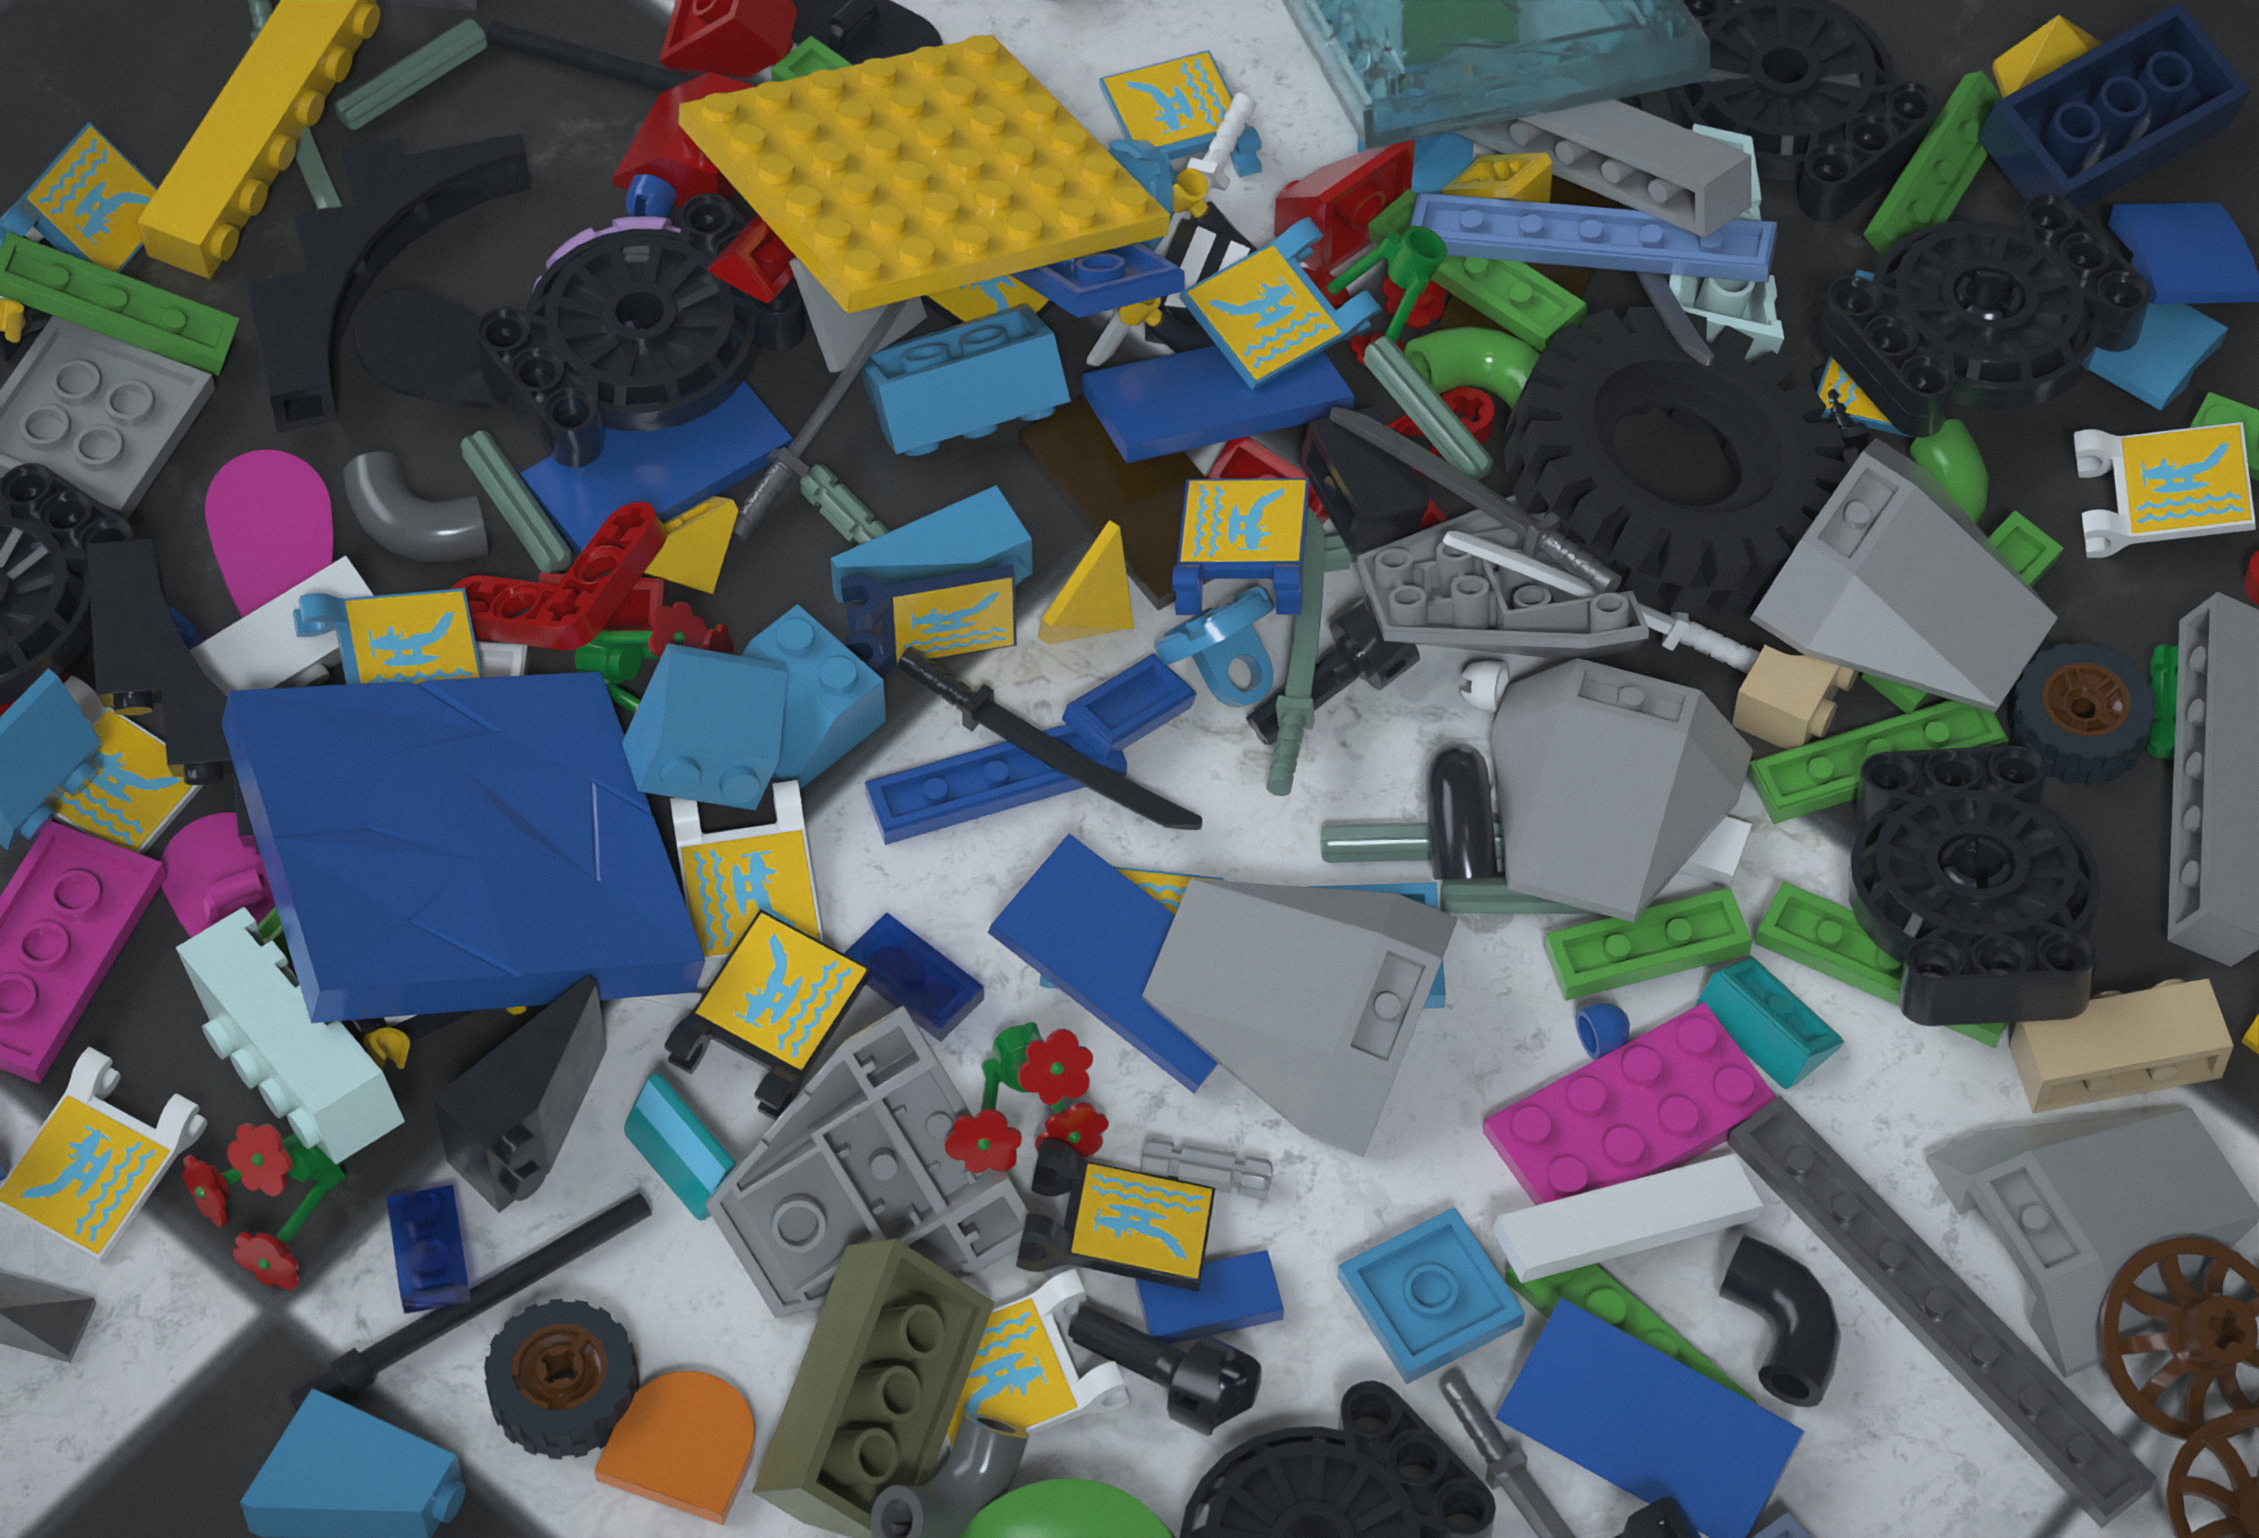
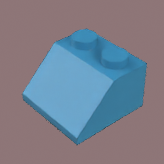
[741,604,886,790]
[622,643,788,810]
[0,668,101,851]

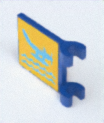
[1172,478,1310,615]

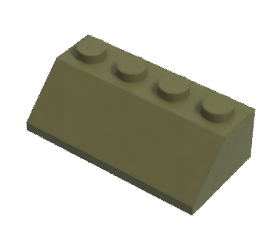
[752,1239,995,1538]

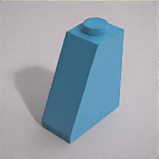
[240,1388,466,1538]

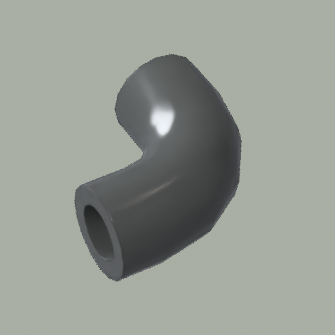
[342,451,489,563]
[870,1413,1029,1538]

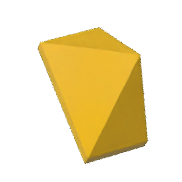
[1992,15,2103,98]
[1441,152,1553,203]
[643,496,739,594]
[1038,520,1134,644]

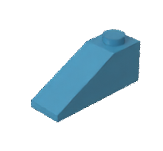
[830,485,1032,603]

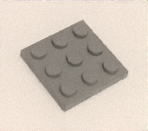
[0,315,215,520]

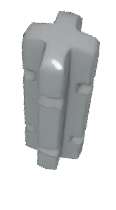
[1141,1139,1273,1199]

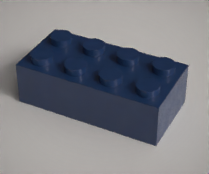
[1978,2,2251,210]

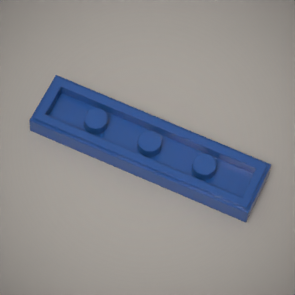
[865,724,1127,845]

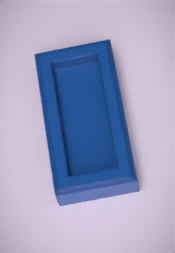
[1062,653,1197,760]
[1136,1250,1284,1344]

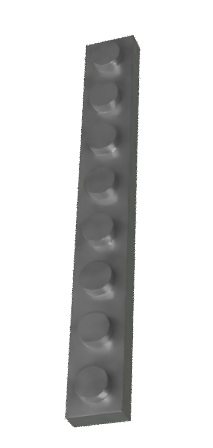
[1728,1096,2156,1529]

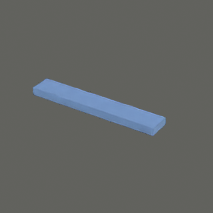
[1410,192,1777,283]

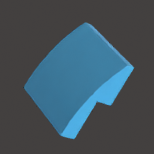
[2088,301,2228,411]

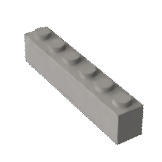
[1428,43,1751,238]
[2167,592,2259,967]

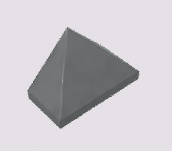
[0,1272,97,1363]

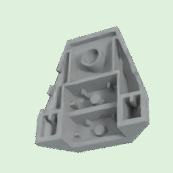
[705,1005,1031,1318]

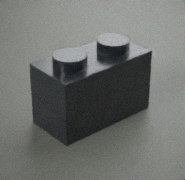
[1298,406,1429,554]

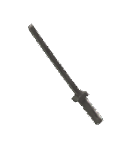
[1635,271,1714,366]
[731,299,908,543]
[1330,407,1621,594]
[1441,1377,1575,1538]

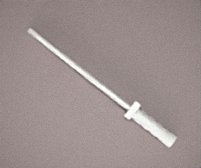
[1087,93,1256,366]
[1443,531,1760,674]

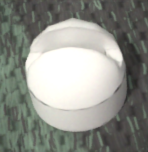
[1460,660,1510,712]

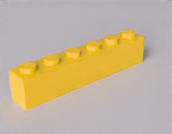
[137,0,380,280]

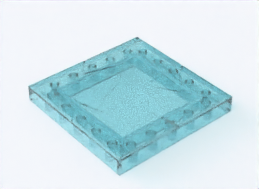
[1282,0,1711,150]

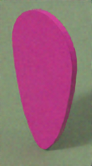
[205,450,333,618]
[161,812,298,980]

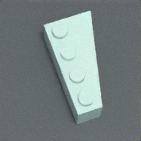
[1663,124,1784,365]
[176,907,405,1164]

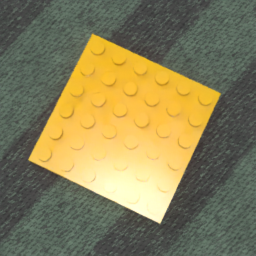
[678,35,1171,314]

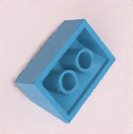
[860,304,1071,456]

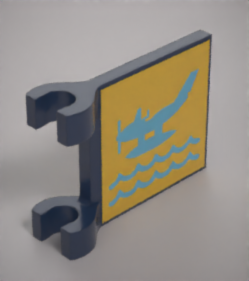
[841,564,1017,678]

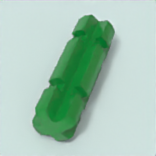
[2147,644,2178,760]

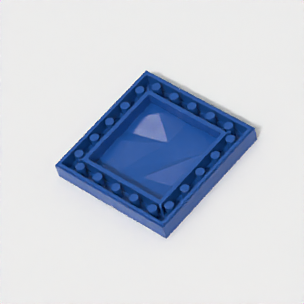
[221,672,705,1023]

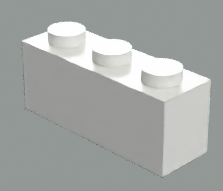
[189,556,374,697]

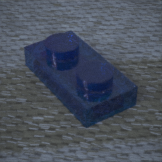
[844,912,984,1042]
[386,1184,472,1314]

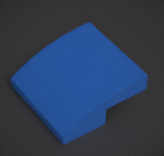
[2108,203,2259,304]

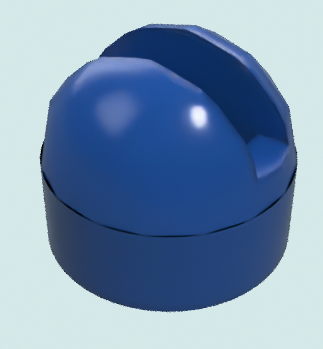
[625,174,677,218]
[1575,1003,1630,1060]

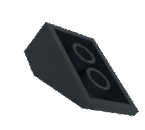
[433,975,607,1213]

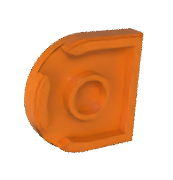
[594,1371,756,1525]

